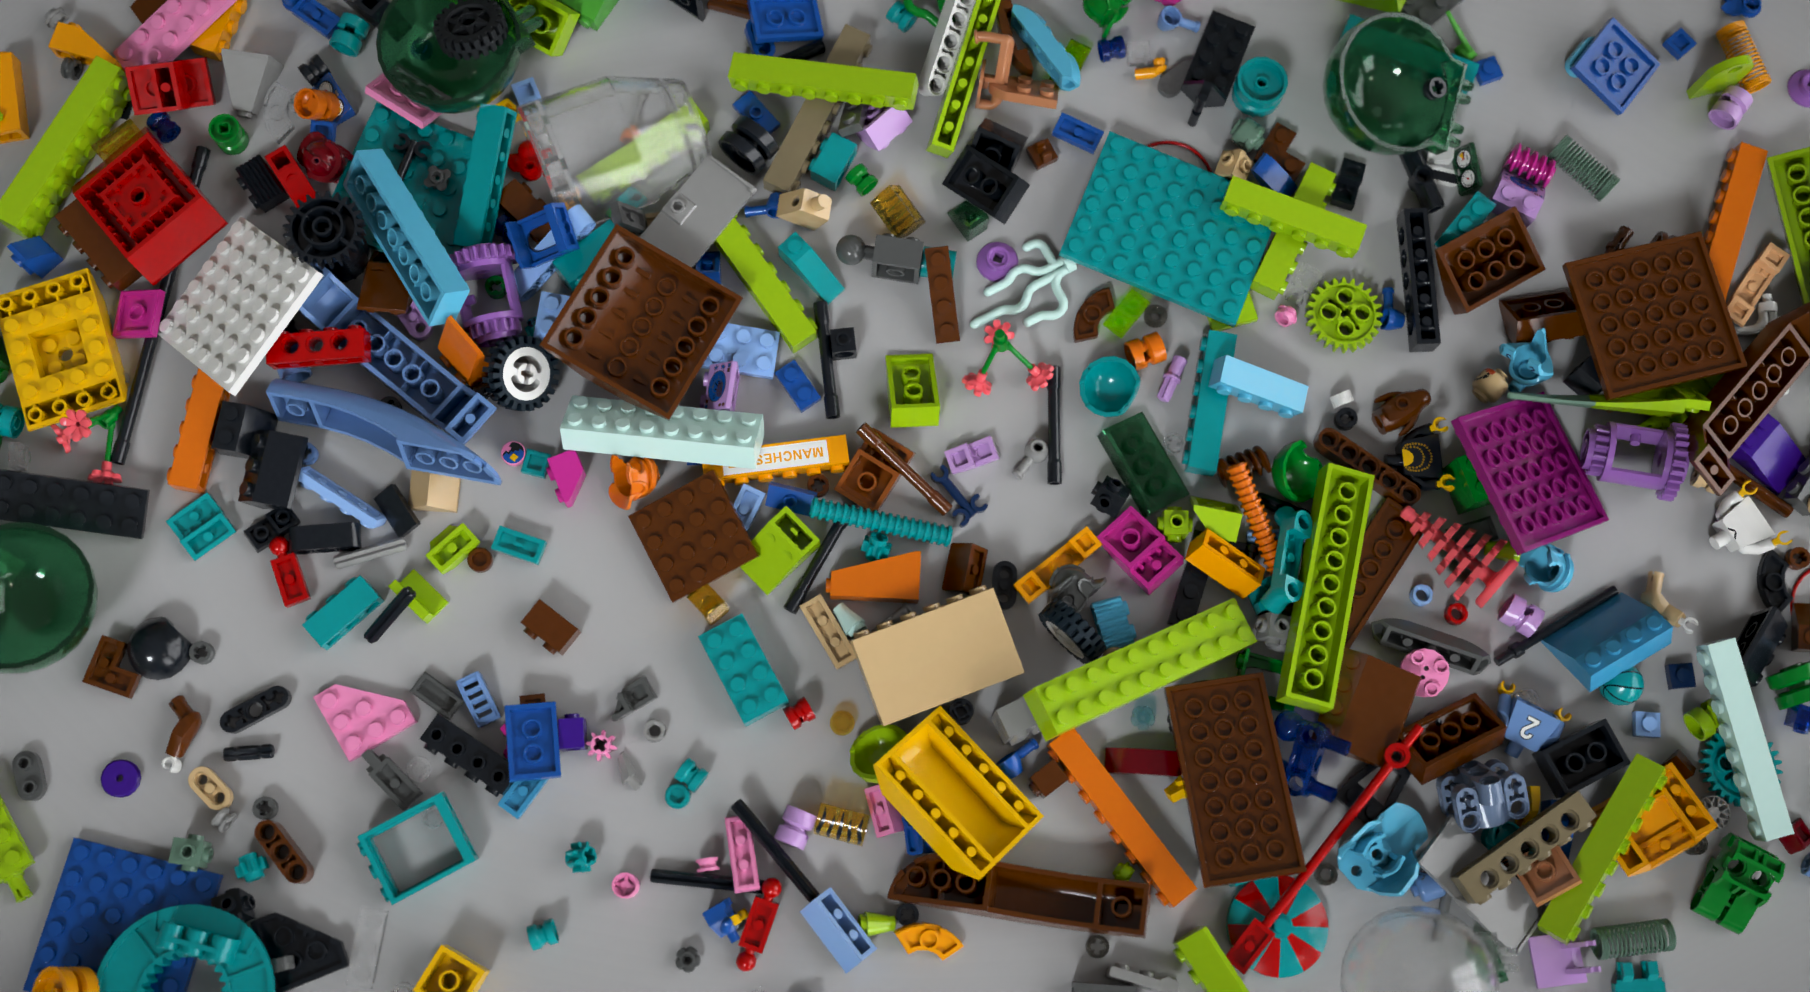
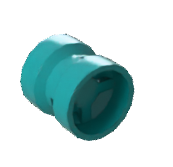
[886,0,918,33]
[674,758,709,793]
[527,918,559,951]

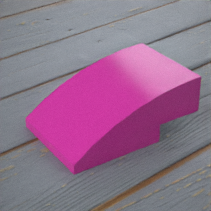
[1097,506,1184,596]

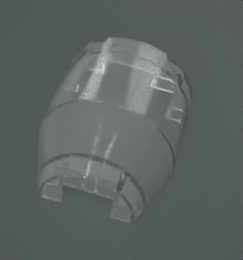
[515,76,712,224]

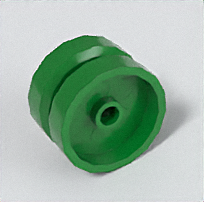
[1765,661,1810,710]

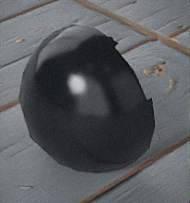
[127,617,193,680]

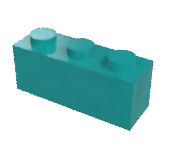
[302,575,385,650]

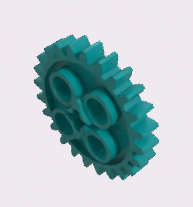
[1698,733,1783,807]

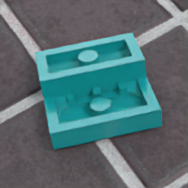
[166,492,237,561]

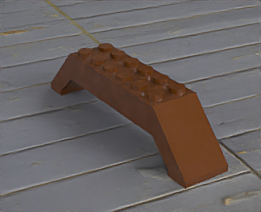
[1682,302,1810,496]

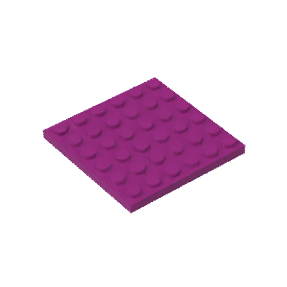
[1451,392,1609,555]

